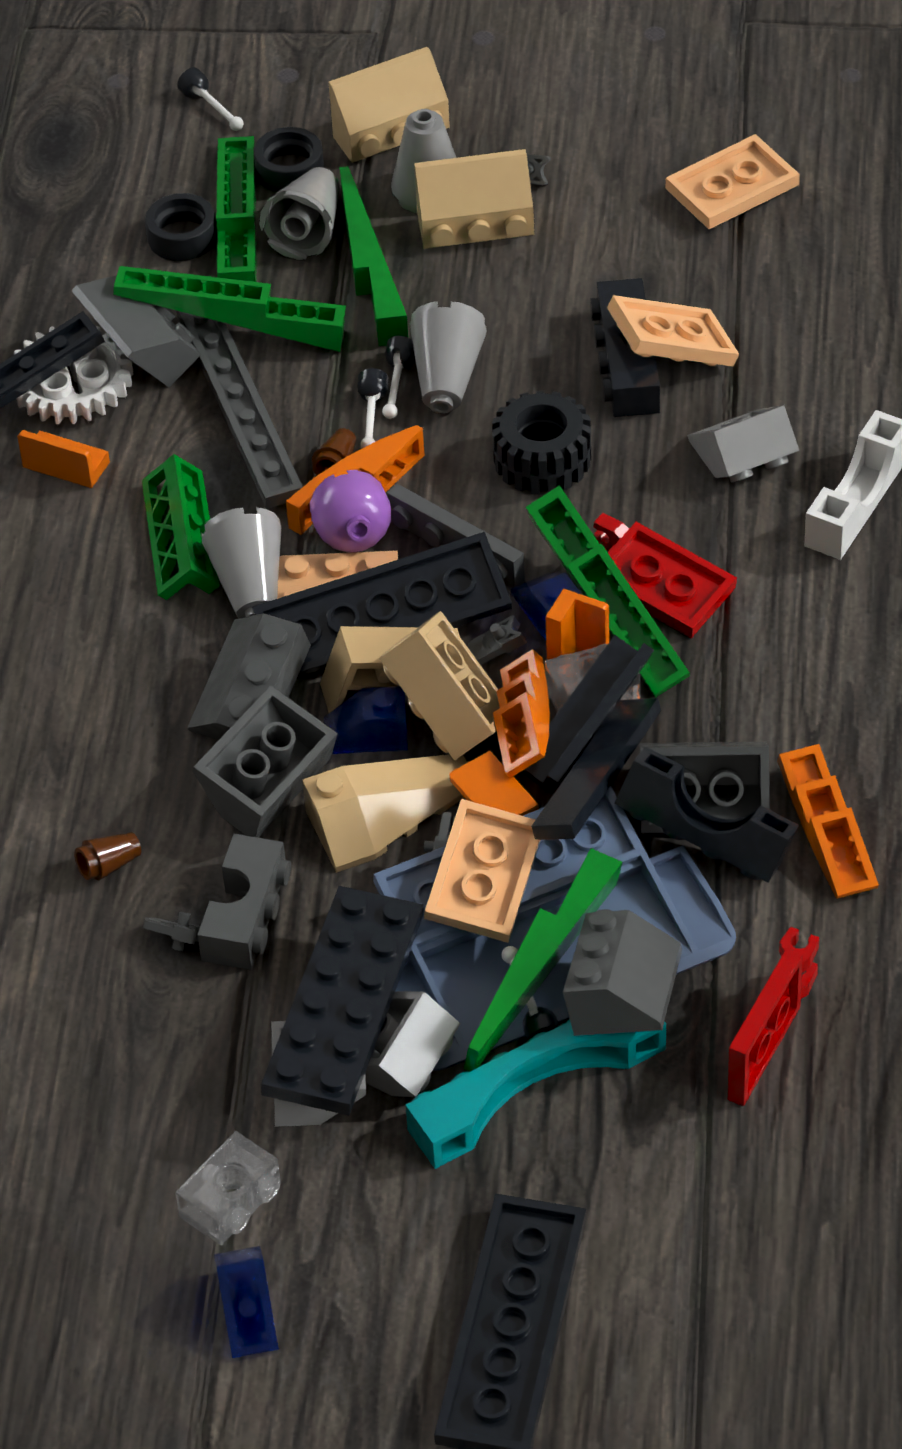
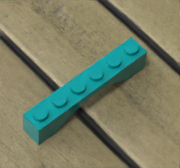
[405,1019,666,1169]

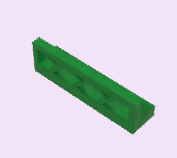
[142,454,220,600]

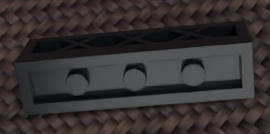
[521,635,654,794]

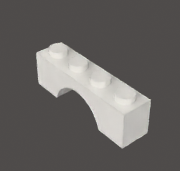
[804,410,902,560]

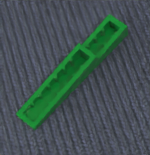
[216,136,257,282]
[339,166,409,346]
[113,266,346,352]
[526,485,690,698]
[464,848,623,1072]

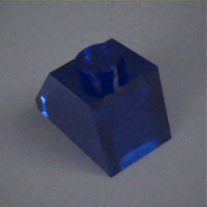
[511,572,581,641]
[324,686,408,754]
[214,1246,279,1358]

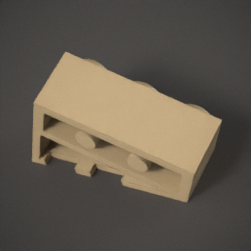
[320,626,460,720]

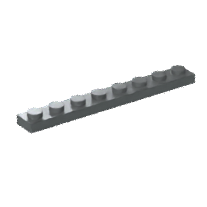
[175,310,303,509]

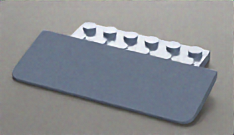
[373,786,736,1071]

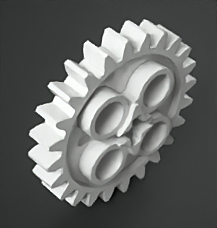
[14,326,133,424]

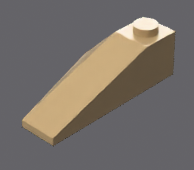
[302,754,467,873]

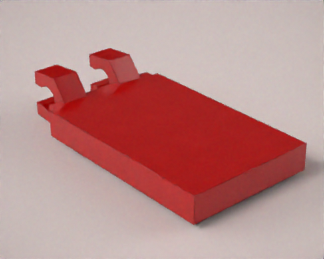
[593,513,737,639]
[728,927,819,1106]

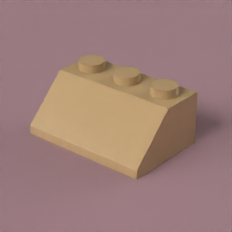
[329,47,450,163]
[414,149,534,249]
[380,611,500,760]

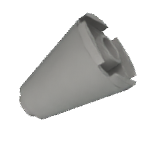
[391,109,456,213]
[259,167,340,260]
[410,301,487,413]
[201,507,281,618]

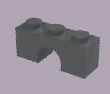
[197,834,291,970]

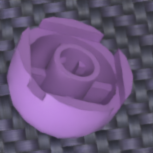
[309,470,391,553]

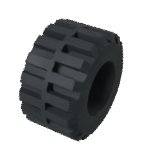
[492,390,592,494]

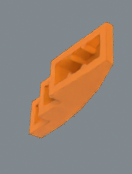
[286,425,425,535]
[493,649,550,778]
[777,744,879,899]

